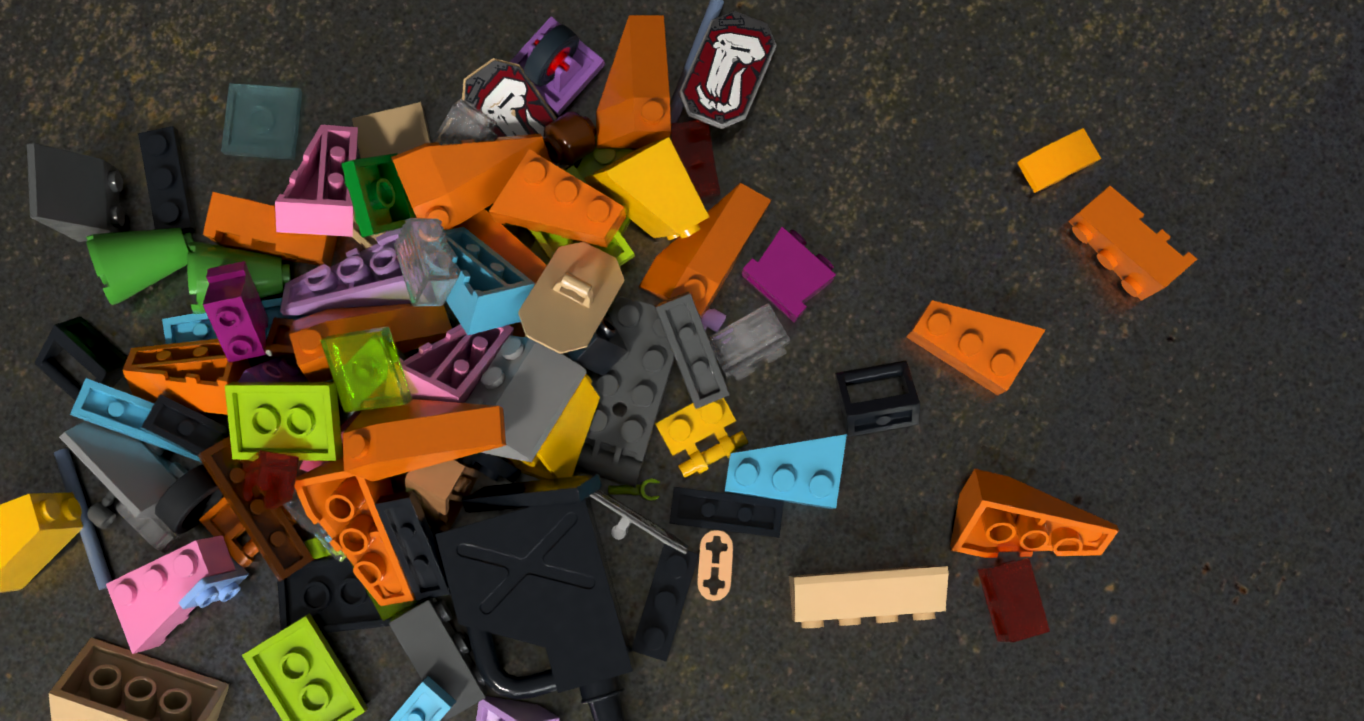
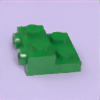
[341,153,417,237]

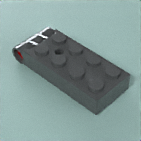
[575,295,675,488]

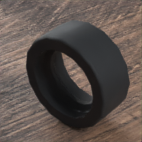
[155,464,224,535]

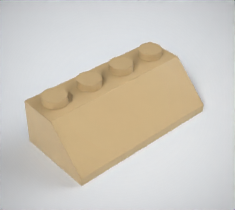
[789,565,949,628]
[49,637,229,721]

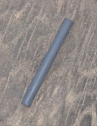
[670,0,724,130]
[53,448,112,590]

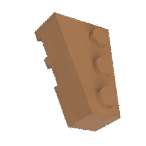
[405,459,482,533]

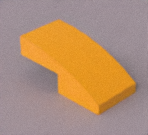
[1017,128,1101,193]

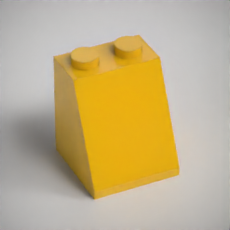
[584,137,709,240]
[505,374,600,480]
[0,492,83,593]

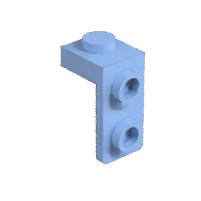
[178,557,249,610]

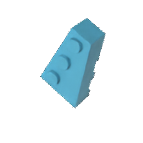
[426,227,535,335]
[724,434,847,509]

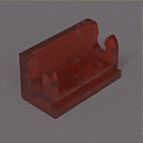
[671,120,720,199]
[242,450,299,510]
[978,558,1050,642]

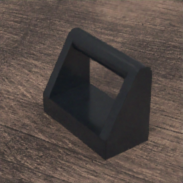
[35,316,127,401]
[835,360,920,437]

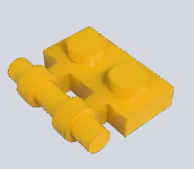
[655,398,749,478]

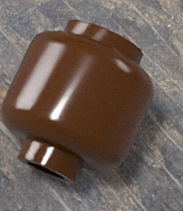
[543,112,596,165]

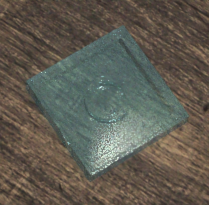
[221,83,302,160]

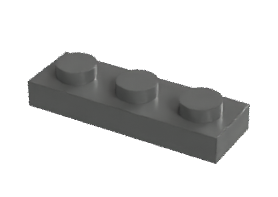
[654,292,730,409]

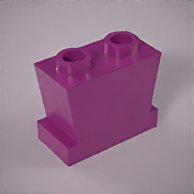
[742,227,836,323]
[202,261,269,362]

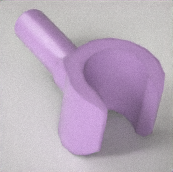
[701,309,726,332]

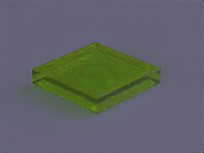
[320,326,413,412]

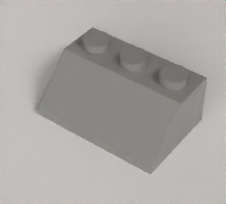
[465,335,587,462]
[59,421,188,519]

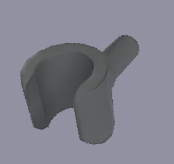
[88,490,116,529]

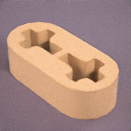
[697,530,733,601]

